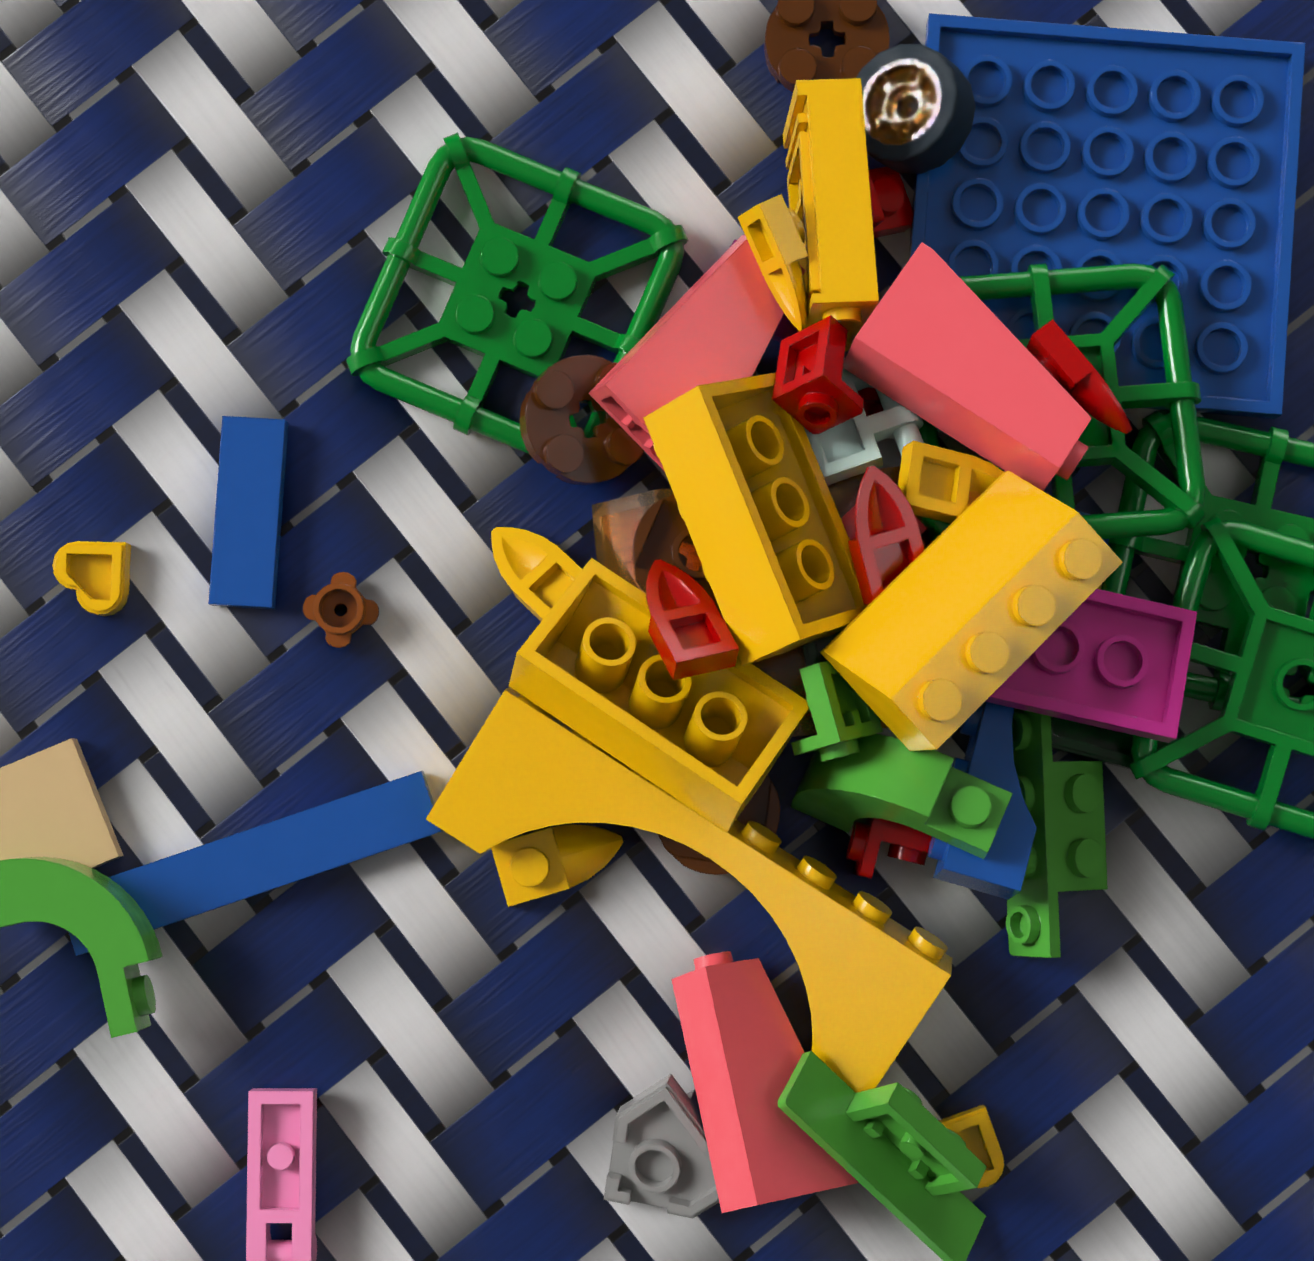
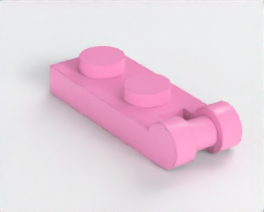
[246,1088,317,1261]

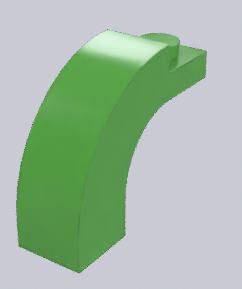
[791,734,1013,859]
[0,857,163,1038]

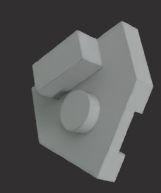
[604,1074,719,1219]

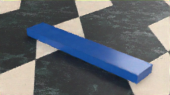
[68,771,443,956]

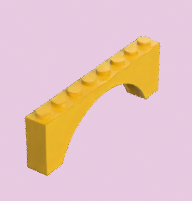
[426,687,952,1093]

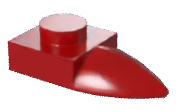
[1026,319,1132,434]
[848,465,924,605]
[646,559,739,681]

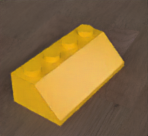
[643,372,868,666]
[820,471,1123,751]
[509,558,809,833]

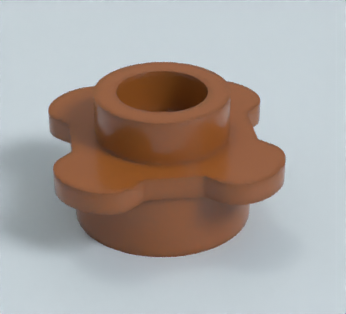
[303,572,379,648]

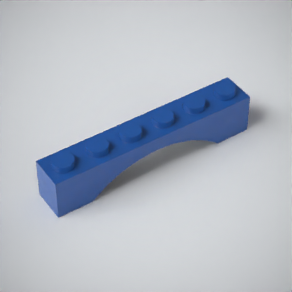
[928,510,1109,900]

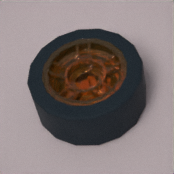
[857,44,976,174]

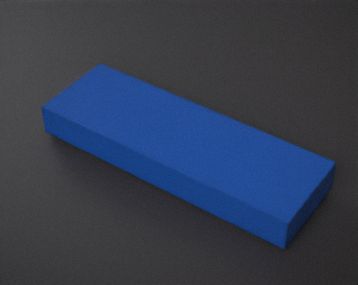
[208,416,289,610]

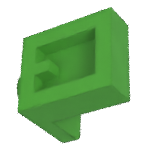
[791,661,883,762]

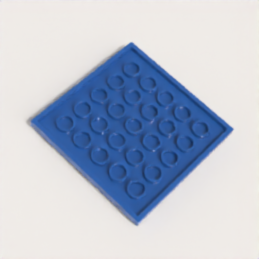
[908,13,1306,419]

